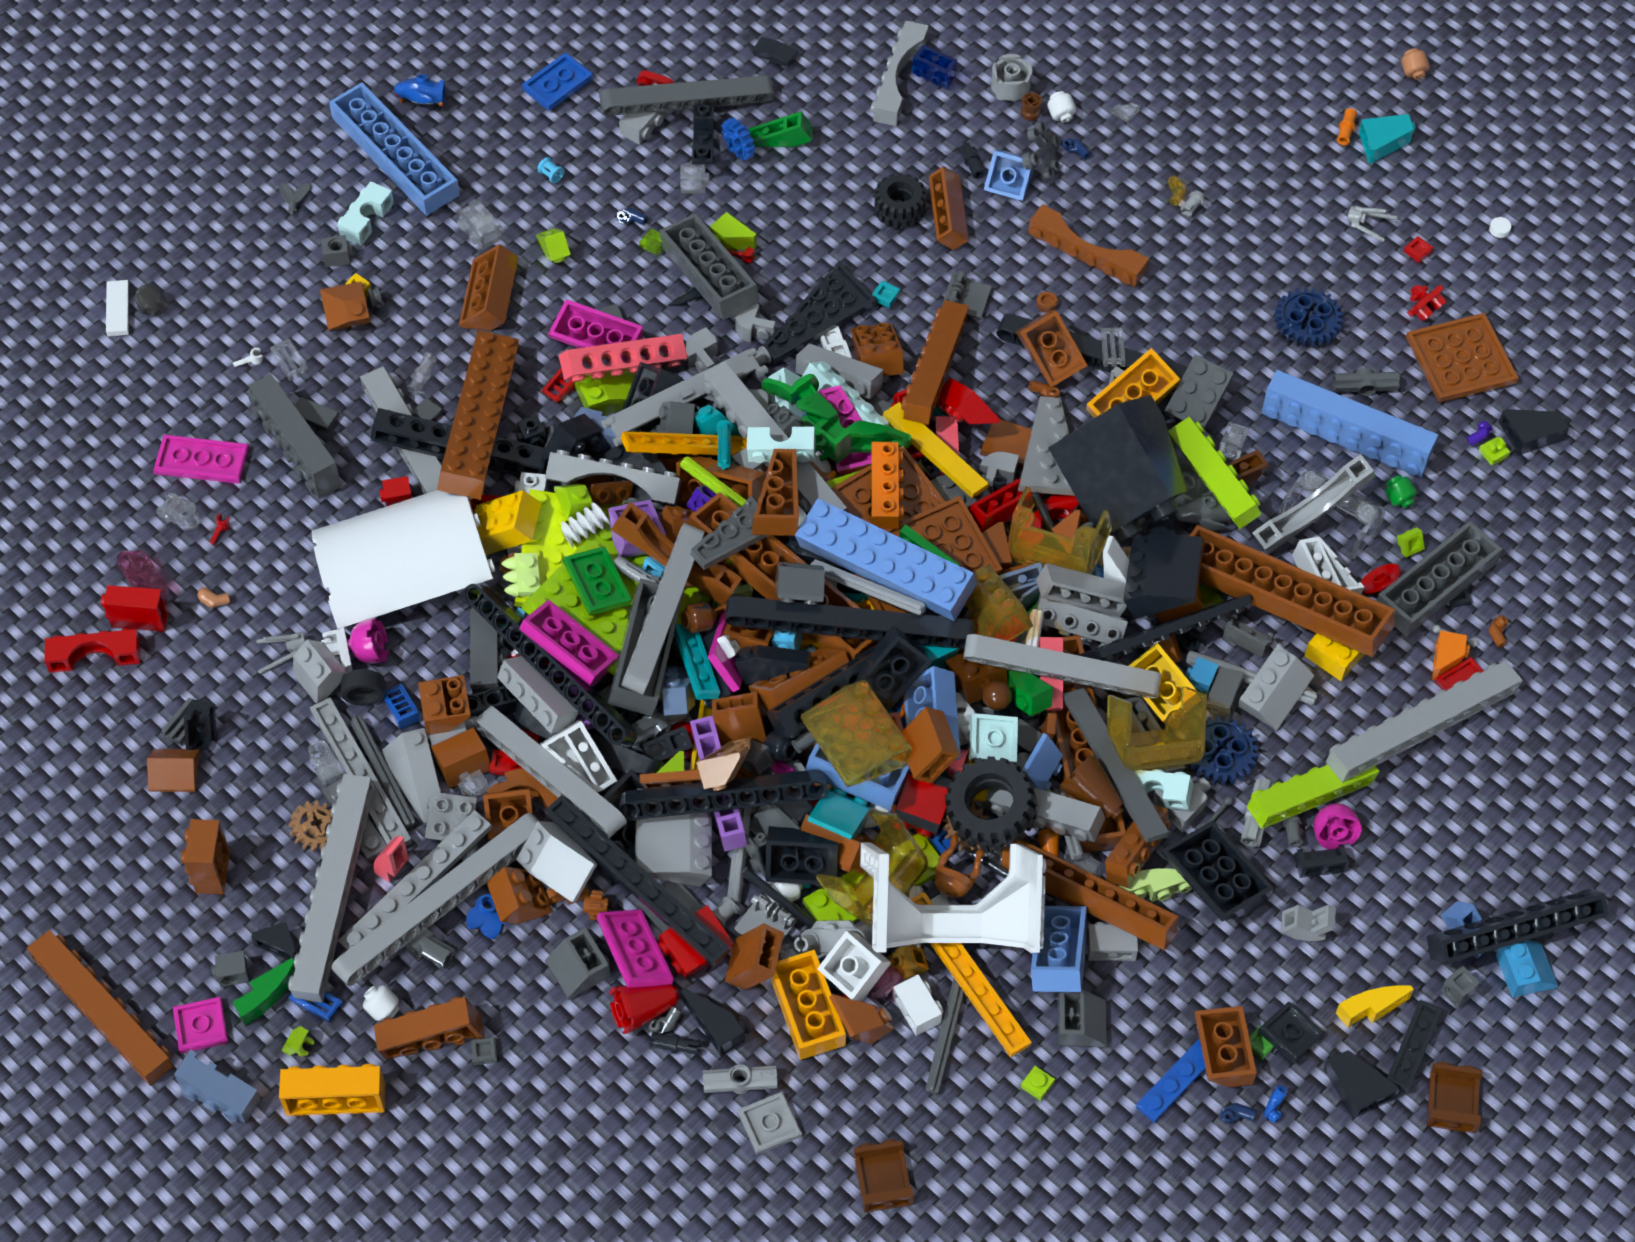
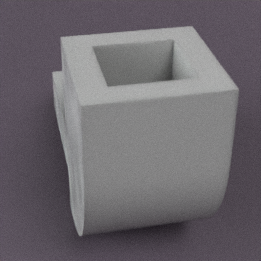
[735,304,776,343]
[686,327,718,373]
[979,452,1019,494]
[1281,905,1336,941]

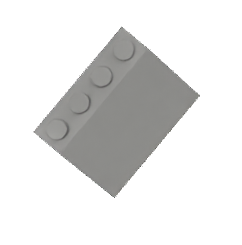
[635,789,712,887]

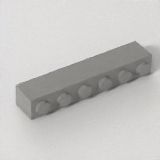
[970,787,1105,842]

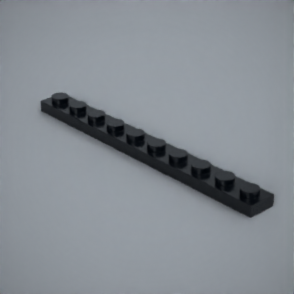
[545,795,730,967]

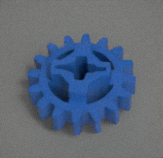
[721,117,755,161]

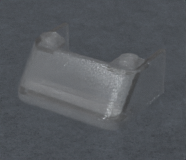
[1280,471,1385,559]

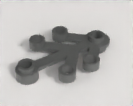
[1022,122,1061,179]

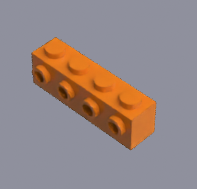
[871,442,903,529]

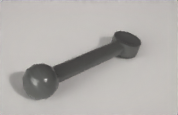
[1200,796,1233,827]

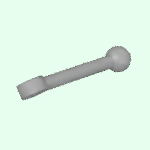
[1433,625,1478,648]

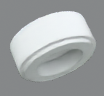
[1489,217,1511,238]

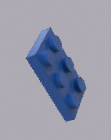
[522,52,593,111]

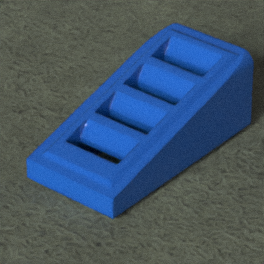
[383,683,421,730]

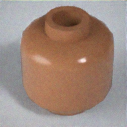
[1401,48,1430,80]

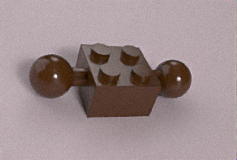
[945,649,1012,711]

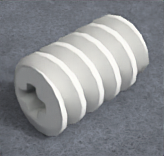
[561,502,610,548]

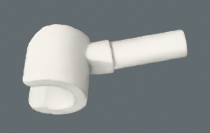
[233,348,263,367]

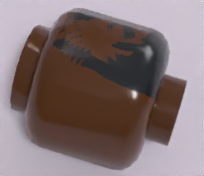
[681,602,716,633]

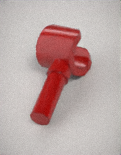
[727,247,756,264]
[209,514,230,545]

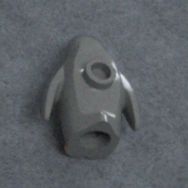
[1176,492,1232,531]

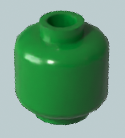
[1385,475,1418,508]

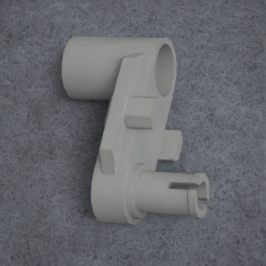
[794,920,873,959]

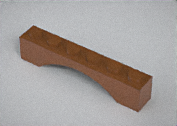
[1028,204,1149,288]
[611,502,742,605]

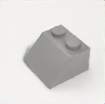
[293,639,347,704]

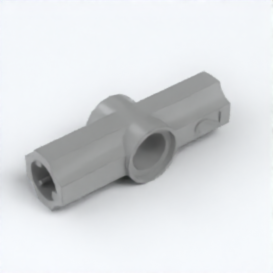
[1240,778,1274,848]
[703,1064,777,1094]

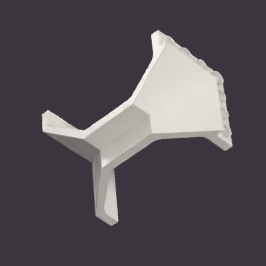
[860,843,1046,953]

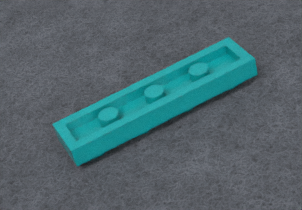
[674,624,720,700]

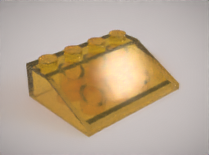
[964,564,1033,641]
[800,680,912,788]

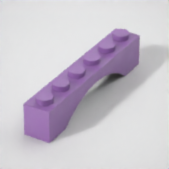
[690,716,747,852]

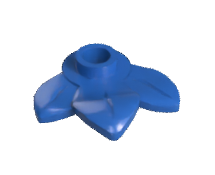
[466,894,511,939]

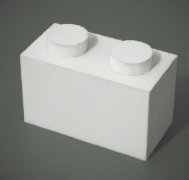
[892,974,943,1036]

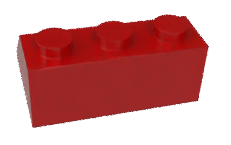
[936,377,1000,424]

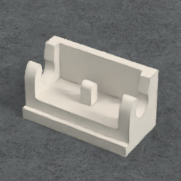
[321,627,353,673]

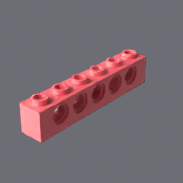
[559,334,687,382]

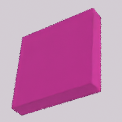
[173,997,229,1054]

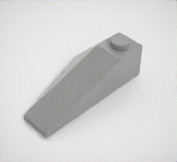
[382,728,441,825]

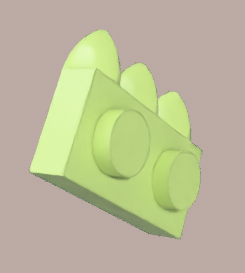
[502,553,540,597]

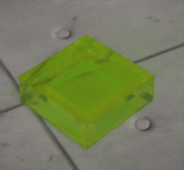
[639,228,662,255]

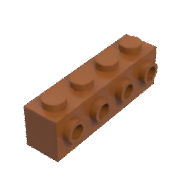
[928,166,969,250]
[1105,805,1170,888]

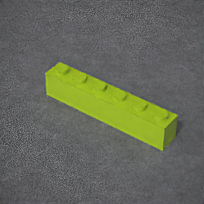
[1168,417,1262,530]
[1247,764,1380,829]

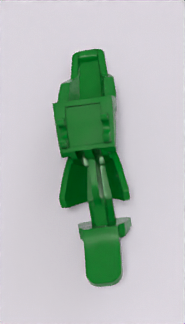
[762,374,911,464]

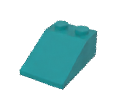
[807,787,873,840]

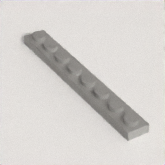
[310,698,412,846]
[338,810,492,950]

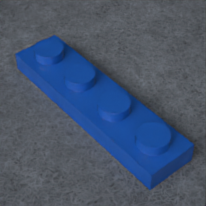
[1136,1039,1206,1123]

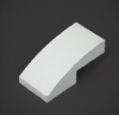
[819,326,852,358]

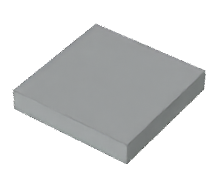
[737,1091,802,1155]

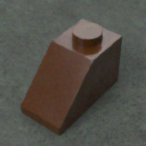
[1226,449,1269,488]

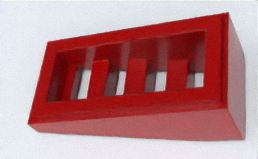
[541,368,575,404]

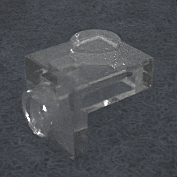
[457,769,490,798]

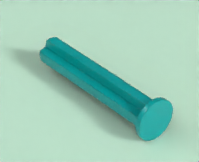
[716,420,733,470]

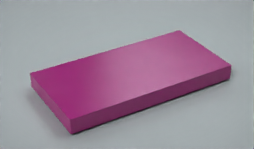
[153,435,250,484]
[708,611,742,692]
[596,909,674,988]

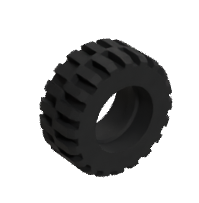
[945,756,1037,851]

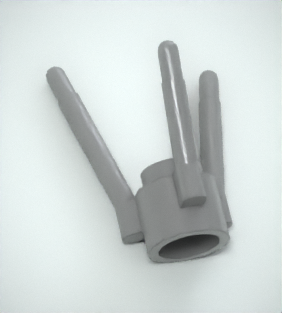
[1347,206,1398,242]
[256,632,305,674]

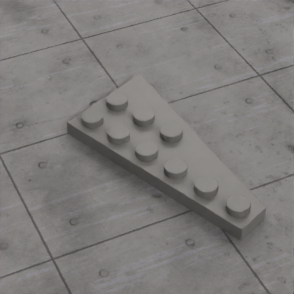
[1018,396,1075,496]

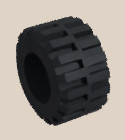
[874,173,926,229]

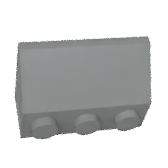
[1238,645,1314,731]

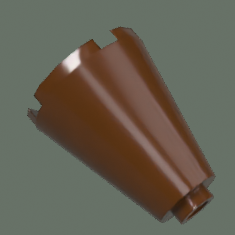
[1059,755,1124,819]

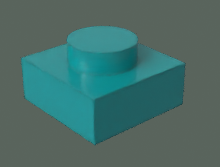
[872,281,900,308]

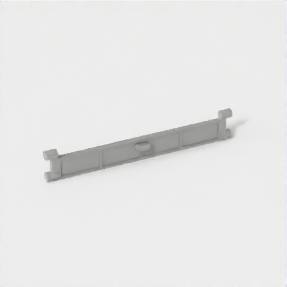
[601,348,768,447]

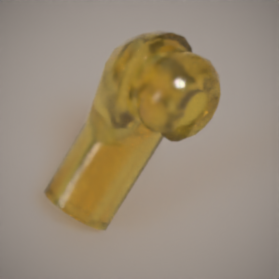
[1168,176,1186,206]

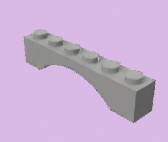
[871,21,929,126]
[545,450,682,506]
[1252,454,1375,555]

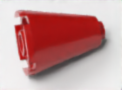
[609,984,679,1034]

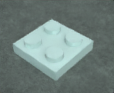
[969,713,1018,764]

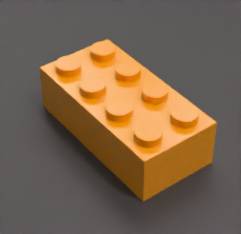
[1086,348,1180,418]
[770,950,846,1060]
[279,1064,386,1116]

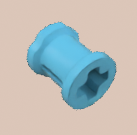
[538,157,565,184]

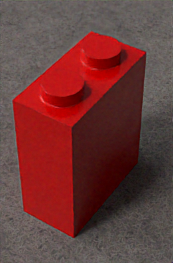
[101,585,169,632]
[658,905,734,980]

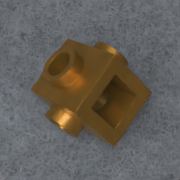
[887,945,929,982]

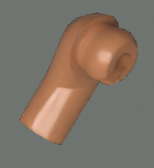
[197,587,230,608]

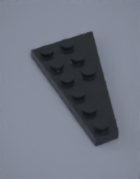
[763,261,877,364]

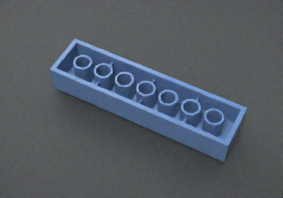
[329,83,460,216]
[1261,370,1438,478]
[795,498,977,621]

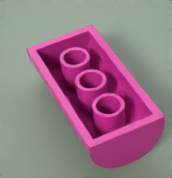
[548,299,643,363]
[520,600,619,687]

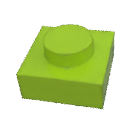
[1021,1066,1055,1101]

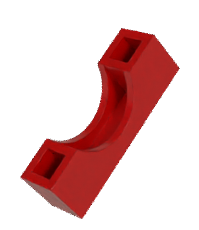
[1010,494,1083,562]
[45,629,141,673]

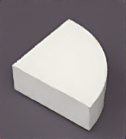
[717,635,741,659]

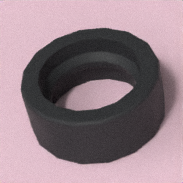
[341,669,385,706]

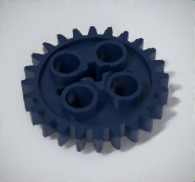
[1274,287,1344,348]
[1183,715,1259,786]

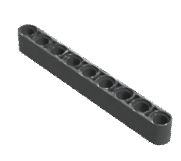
[599,76,775,116]

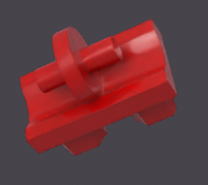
[1407,285,1447,321]

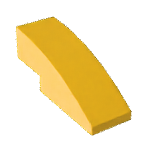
[1336,985,1414,1028]

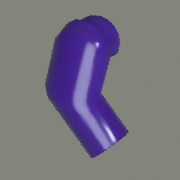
[1466,421,1493,447]

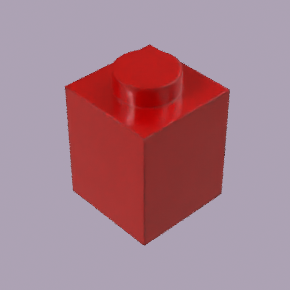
[379,476,412,506]

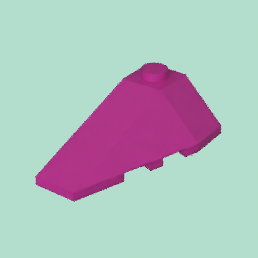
[819,385,871,477]

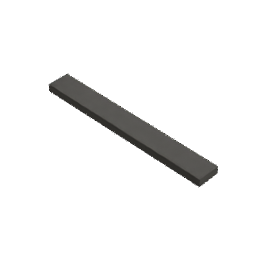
[1063,688,1169,843]

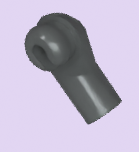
[648,1006,682,1034]

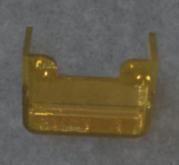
[1008,486,1112,575]
[1107,686,1207,771]
[816,810,928,926]

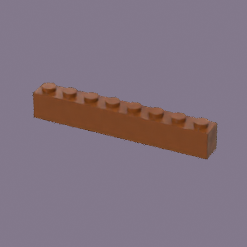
[901,300,969,425]
[1001,839,1179,950]
[27,930,173,1086]

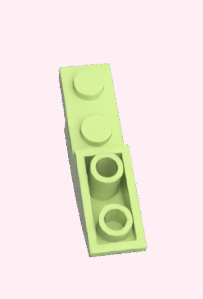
[1118,869,1192,902]

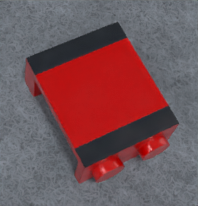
[892,770,954,838]

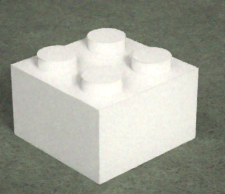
[818,931,891,1001]

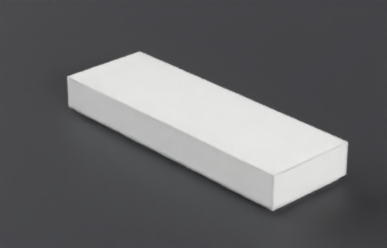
[106,280,129,336]

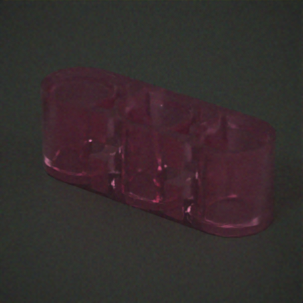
[117,550,169,600]

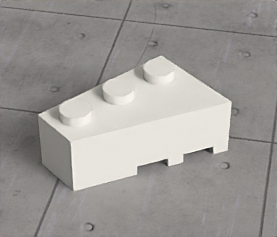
[1292,537,1365,594]
[539,721,617,793]

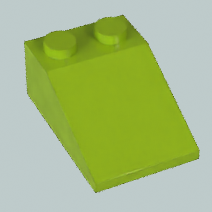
[575,370,636,416]

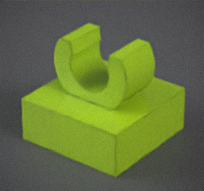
[1478,437,1510,466]
[1397,527,1425,558]
[281,1026,314,1057]

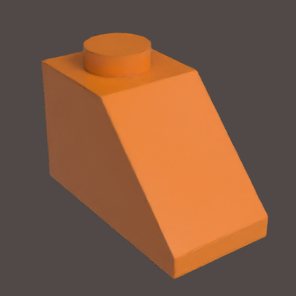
[1431,630,1470,680]

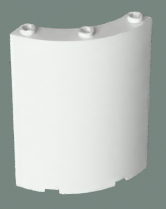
[312,490,495,629]

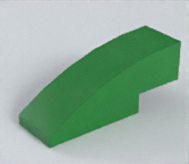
[233,958,295,1026]

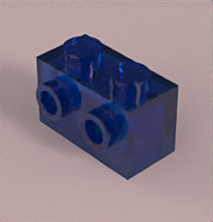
[912,44,958,89]

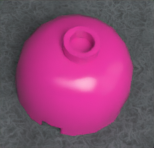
[348,618,389,664]
[1313,804,1362,849]

